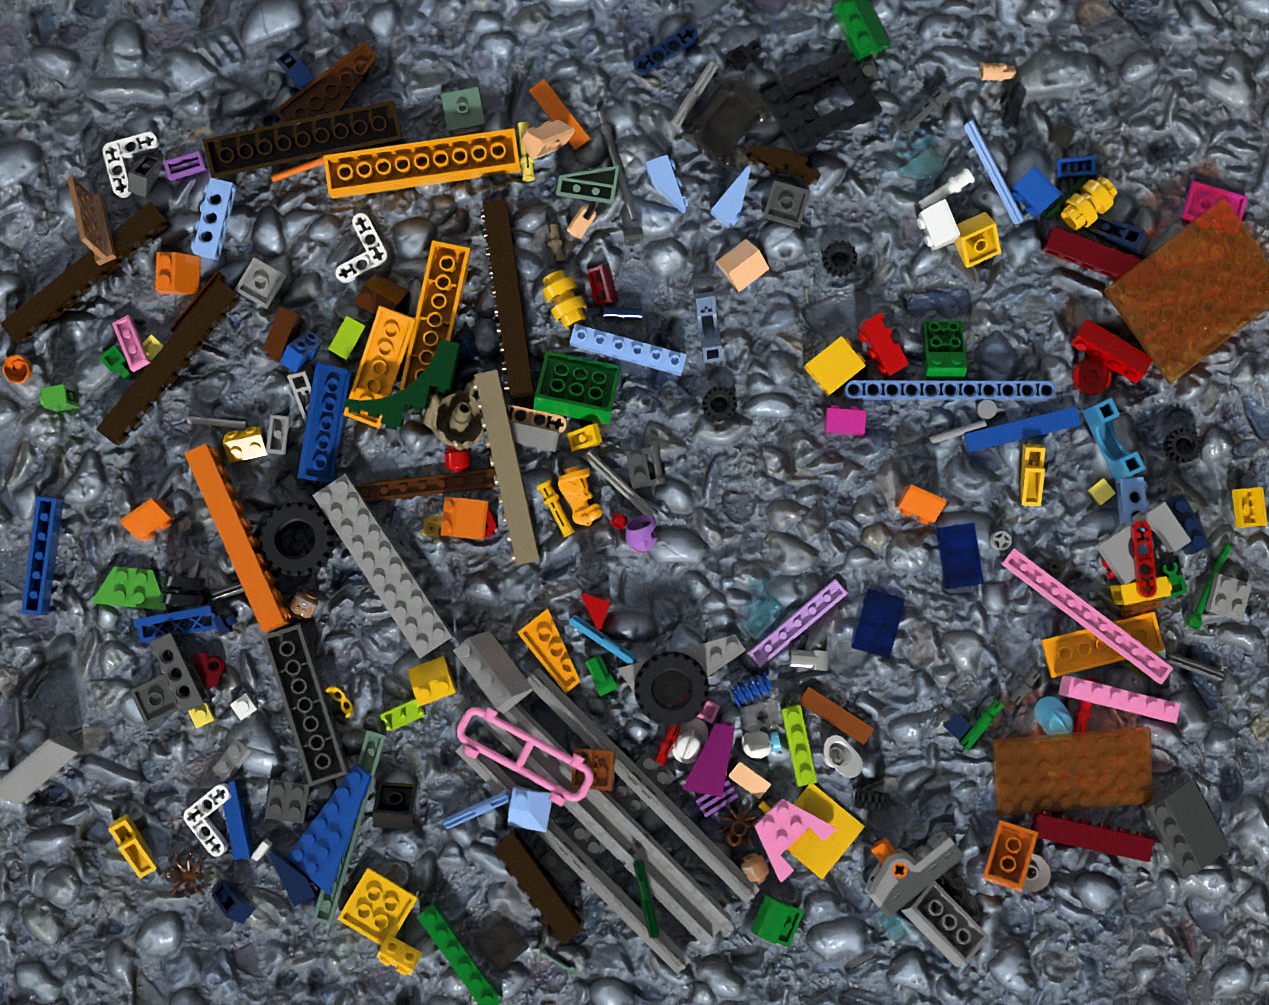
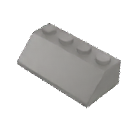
[453,631,534,714]
[901,881,989,967]

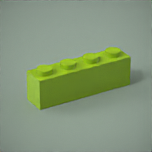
[780,704,817,787]

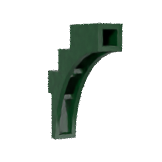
[344,339,461,431]

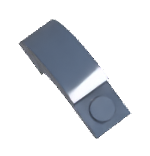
[695,291,723,363]

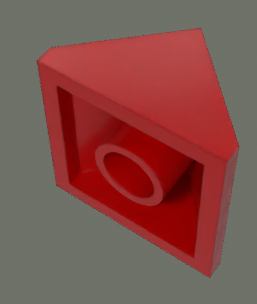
[581,593,611,630]

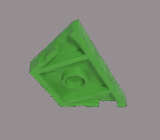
[92,566,168,611]

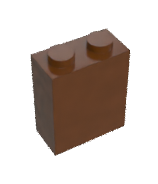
[262,307,305,363]

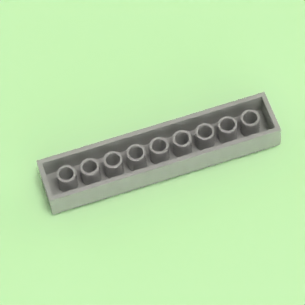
[313,474,454,659]

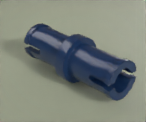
[603,306,642,321]

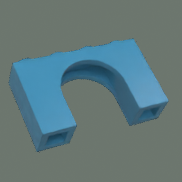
[1082,398,1146,480]

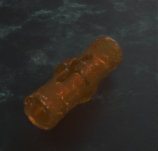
[1120,598,1162,618]

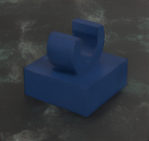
[212,615,238,636]

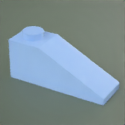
[710,166,751,228]

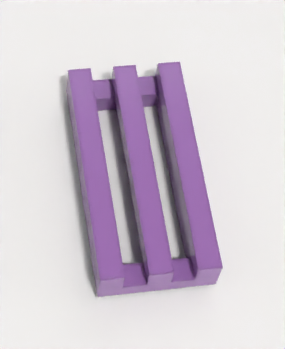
[163,150,207,181]
[695,780,739,817]

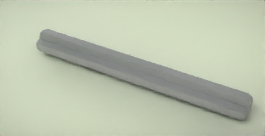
[584,450,658,519]

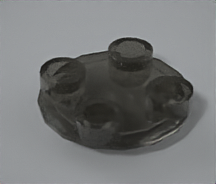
[935,871,967,906]

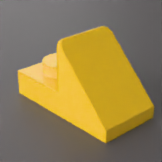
[567,423,602,452]

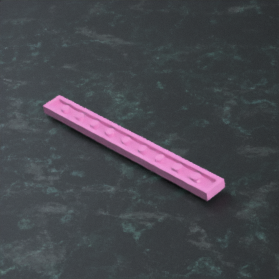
[1002,548,1173,684]

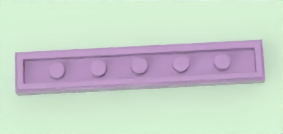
[747,578,848,668]

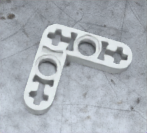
[103,132,159,198]
[335,213,388,283]
[184,783,231,856]

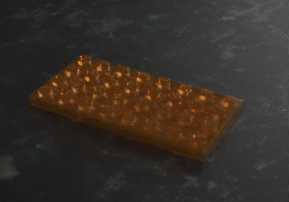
[993,727,1152,816]

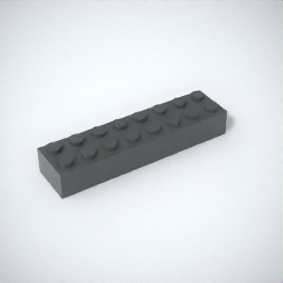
[262,624,351,786]

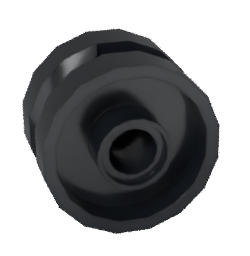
[160,576,206,607]

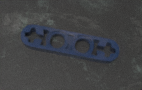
[634,25,698,76]

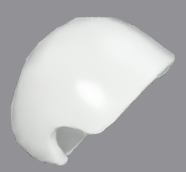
[742,731,772,758]

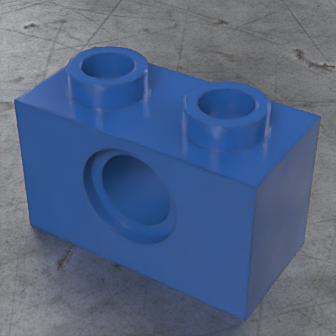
[280,330,323,373]

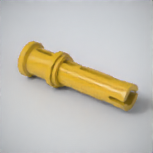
[536,479,575,537]

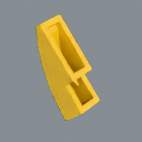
[1021,444,1046,506]
[108,814,157,878]

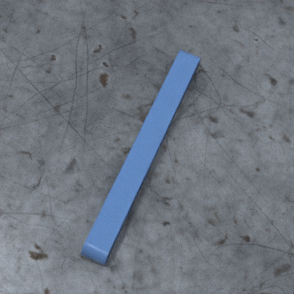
[843,380,1056,400]

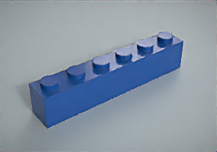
[21,496,64,615]

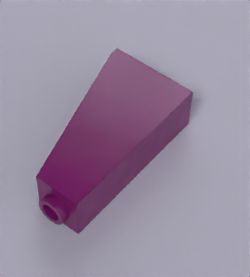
[683,721,735,797]

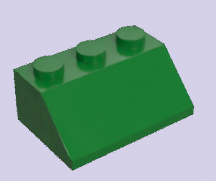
[832,0,891,62]

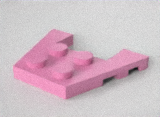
[754,799,836,883]

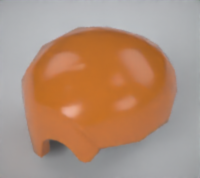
[2,354,33,384]

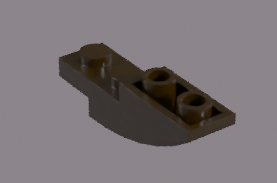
[746,146,821,185]

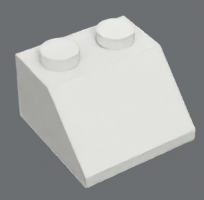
[917,199,960,251]

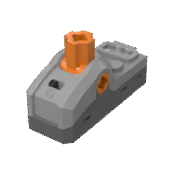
[864,831,965,918]

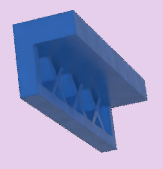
[133,606,218,642]
[219,779,255,861]

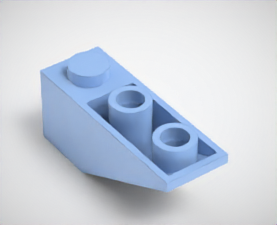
[645,155,688,214]

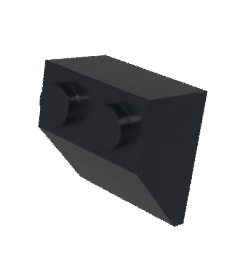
[373,782,417,830]

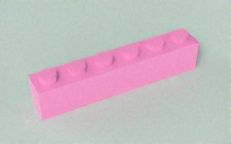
[1058,676,1180,723]

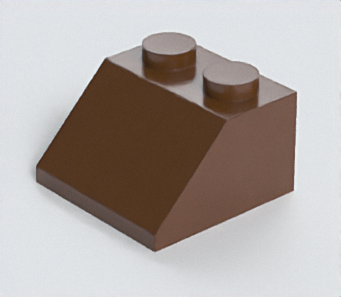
[354,273,409,316]

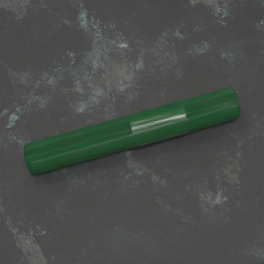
[633,860,660,938]

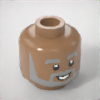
[289,589,318,620]
[741,853,770,884]

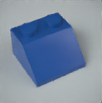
[1010,166,1062,218]

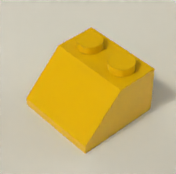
[954,212,1001,268]
[408,655,458,707]

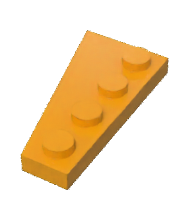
[517,608,581,694]

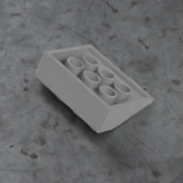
[0,734,83,805]

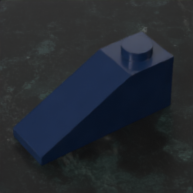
[1084,214,1149,257]
[268,849,319,907]

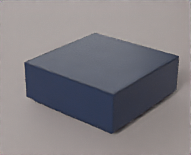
[943,712,972,740]

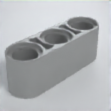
[511,422,560,452]

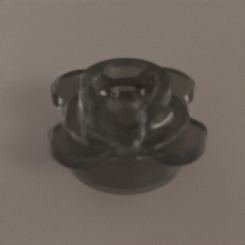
[1042,555,1066,578]

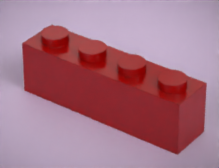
[1070,319,1153,383]

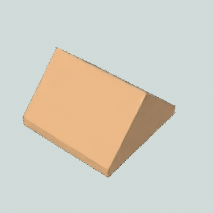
[716,239,769,292]

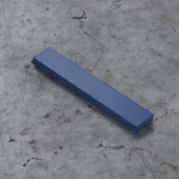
[963,406,1081,453]

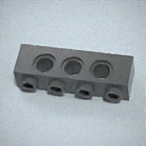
[150,630,210,713]

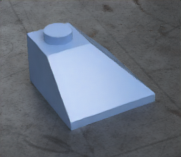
[507,786,552,832]

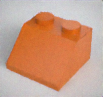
[155,252,201,295]
[896,484,947,525]
[440,497,488,540]
[119,498,175,542]

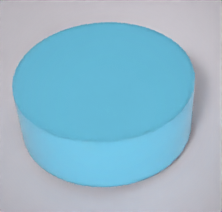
[770,731,781,752]

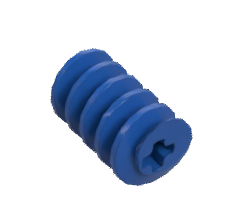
[729,671,773,707]

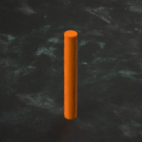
[271,156,324,182]

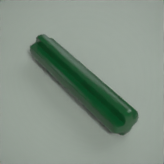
[1043,177,1089,220]

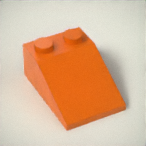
[983,820,1038,892]

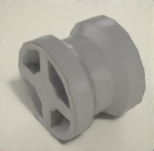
[989,531,1012,550]

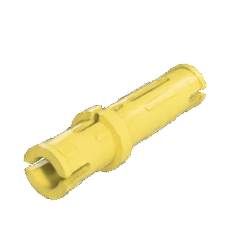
[518,122,535,181]

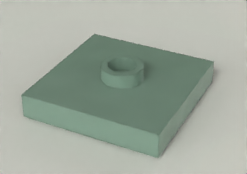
[441,87,486,133]

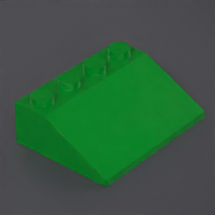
[533,350,621,425]

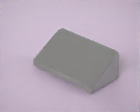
[266,414,290,455]

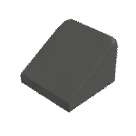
[623,227,644,244]

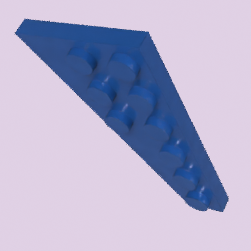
[287,764,373,895]

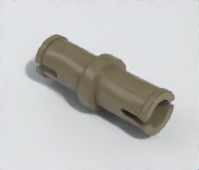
[546,224,565,265]

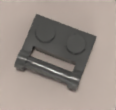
[625,445,666,489]

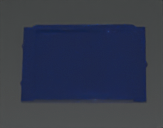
[936,523,984,589]
[851,588,905,658]

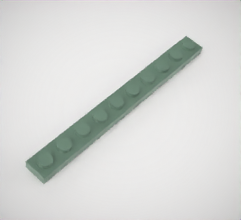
[312,730,387,925]

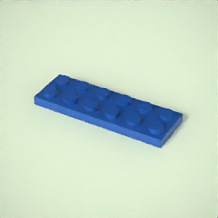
[297,363,351,484]

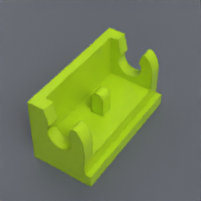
[328,316,365,360]
[380,699,426,731]

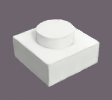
[230,693,258,720]

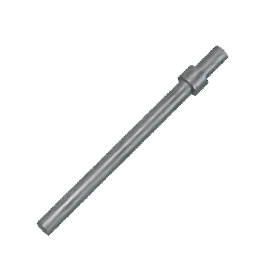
[597,110,638,222]

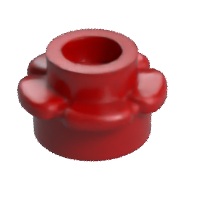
[610,512,628,530]

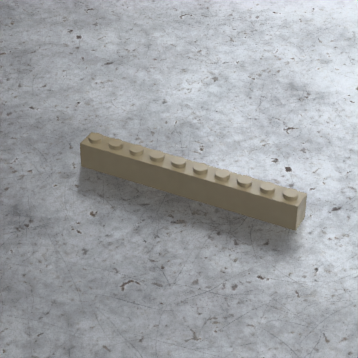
[472,370,541,565]

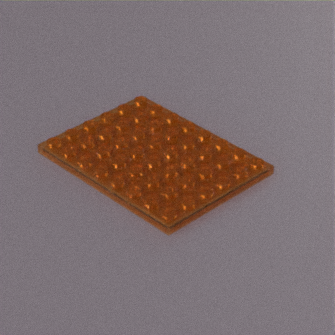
[1103,198,1269,384]

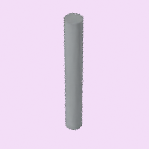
[187,416,247,429]
[929,420,986,444]

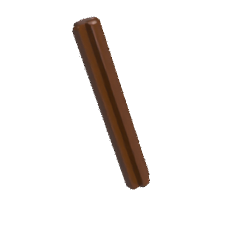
[170,271,225,333]

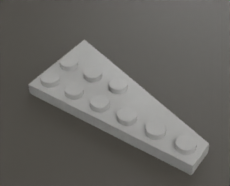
[617,634,746,706]

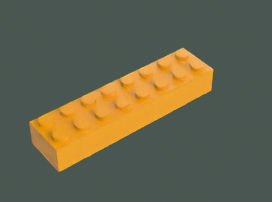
[399,240,472,400]

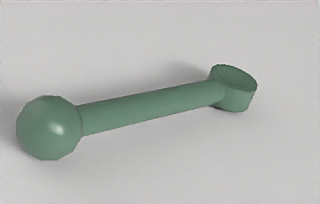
[540,949,576,975]

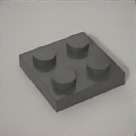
[763,180,810,228]
[130,674,181,726]
[265,778,310,824]

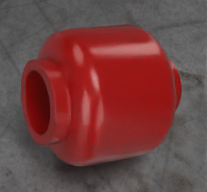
[444,446,470,473]

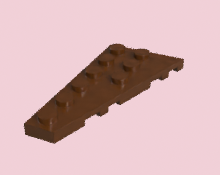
[274,41,377,123]

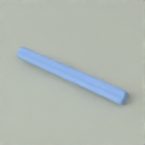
[964,120,1024,225]

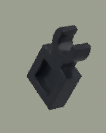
[726,40,762,72]

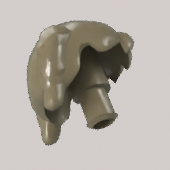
[423,382,484,450]

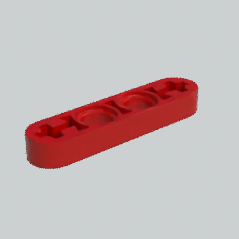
[1130,521,1157,598]

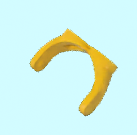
[325,685,354,718]

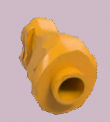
[558,465,603,526]

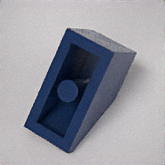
[276,49,314,90]
[211,880,255,924]

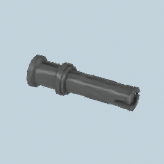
[899,85,951,135]

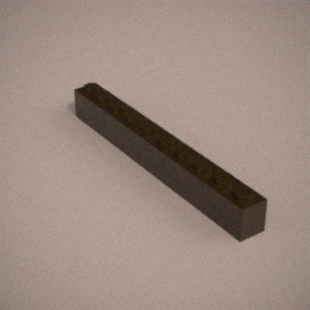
[0,201,170,344]
[96,279,241,445]

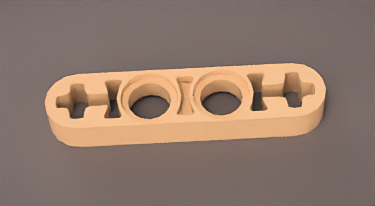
[507,404,567,433]

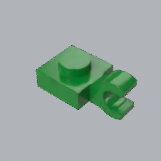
[99,345,133,380]

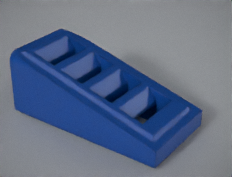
[1056,156,1097,178]

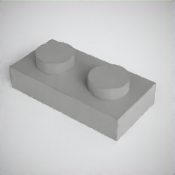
[212,739,252,782]

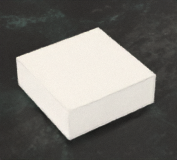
[251,839,272,862]

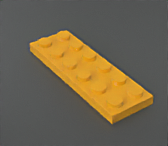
[343,306,417,428]
[1041,612,1165,678]

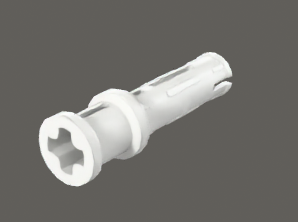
[918,167,975,210]

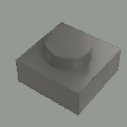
[856,60,880,84]

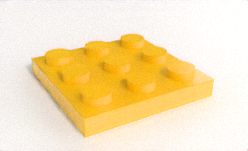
[337,867,418,946]

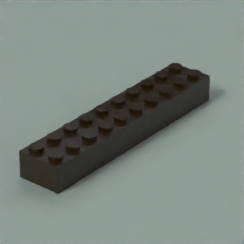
[202,100,403,178]
[480,199,535,398]

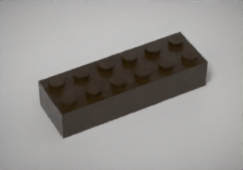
[493,828,584,944]

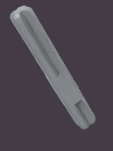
[671,61,718,128]

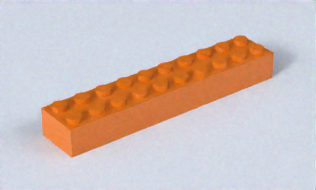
[184,443,292,633]

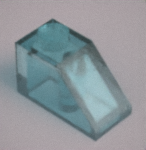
[897,148,944,181]
[741,594,785,640]

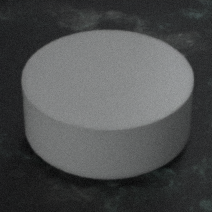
[976,400,997,419]

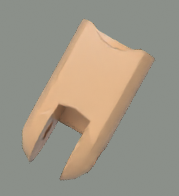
[566,204,596,239]

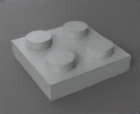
[234,257,288,310]
[1205,573,1252,621]

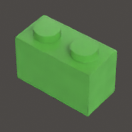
[39,384,79,412]

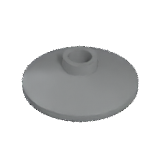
[1023,853,1051,892]

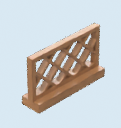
[67,176,117,265]

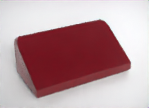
[587,264,618,307]

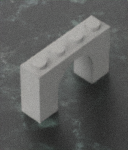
[1095,501,1191,584]

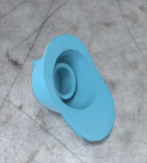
[1034,697,1074,740]

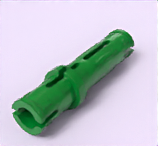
[958,699,1005,751]

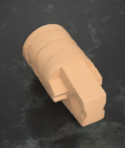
[980,63,1016,81]

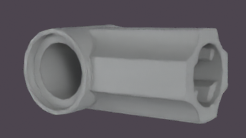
[790,650,829,671]

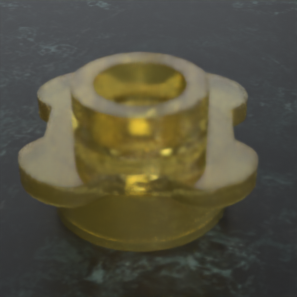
[421,518,442,539]

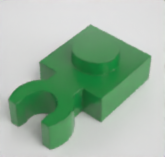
[1161,562,1188,598]

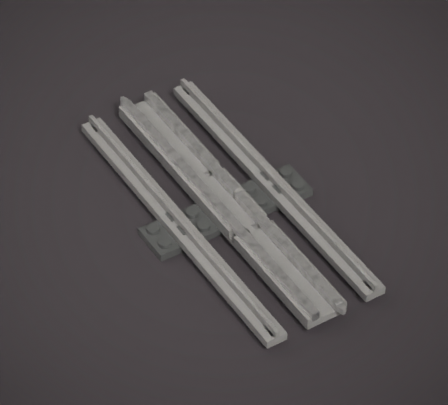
[456,667,760,974]

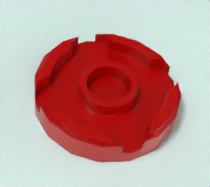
[1072,357,1112,396]

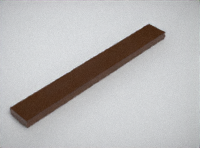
[355,468,499,502]

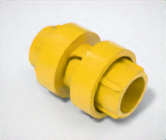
[1061,177,1117,230]
[542,270,587,329]

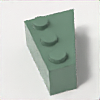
[556,165,620,205]

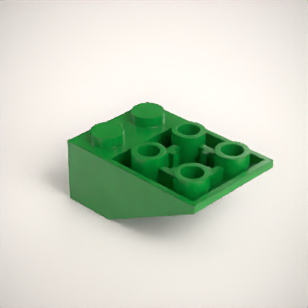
[923,321,967,381]

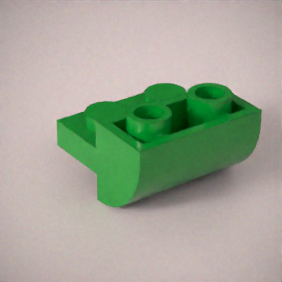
[750,895,804,947]

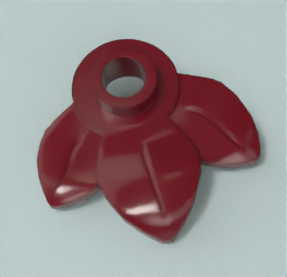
[190,652,225,690]

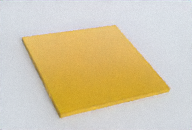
[786,784,865,879]

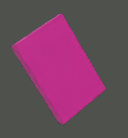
[1181,181,1248,234]

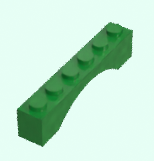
[417,901,503,1005]

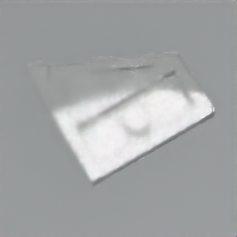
[492,876,536,927]

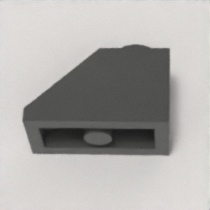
[128,154,164,197]

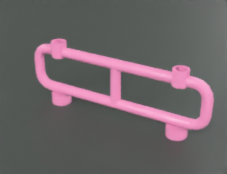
[457,707,594,806]

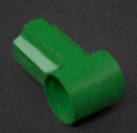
[585,655,618,697]

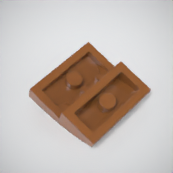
[571,748,616,791]

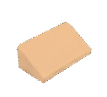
[728,761,771,799]

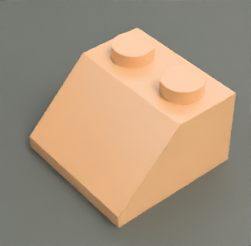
[521,120,575,160]

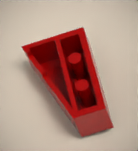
[857,312,909,378]

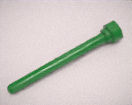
[1185,543,1231,630]

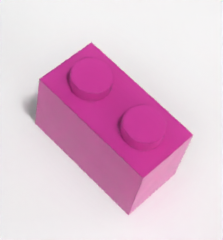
[824,405,866,435]

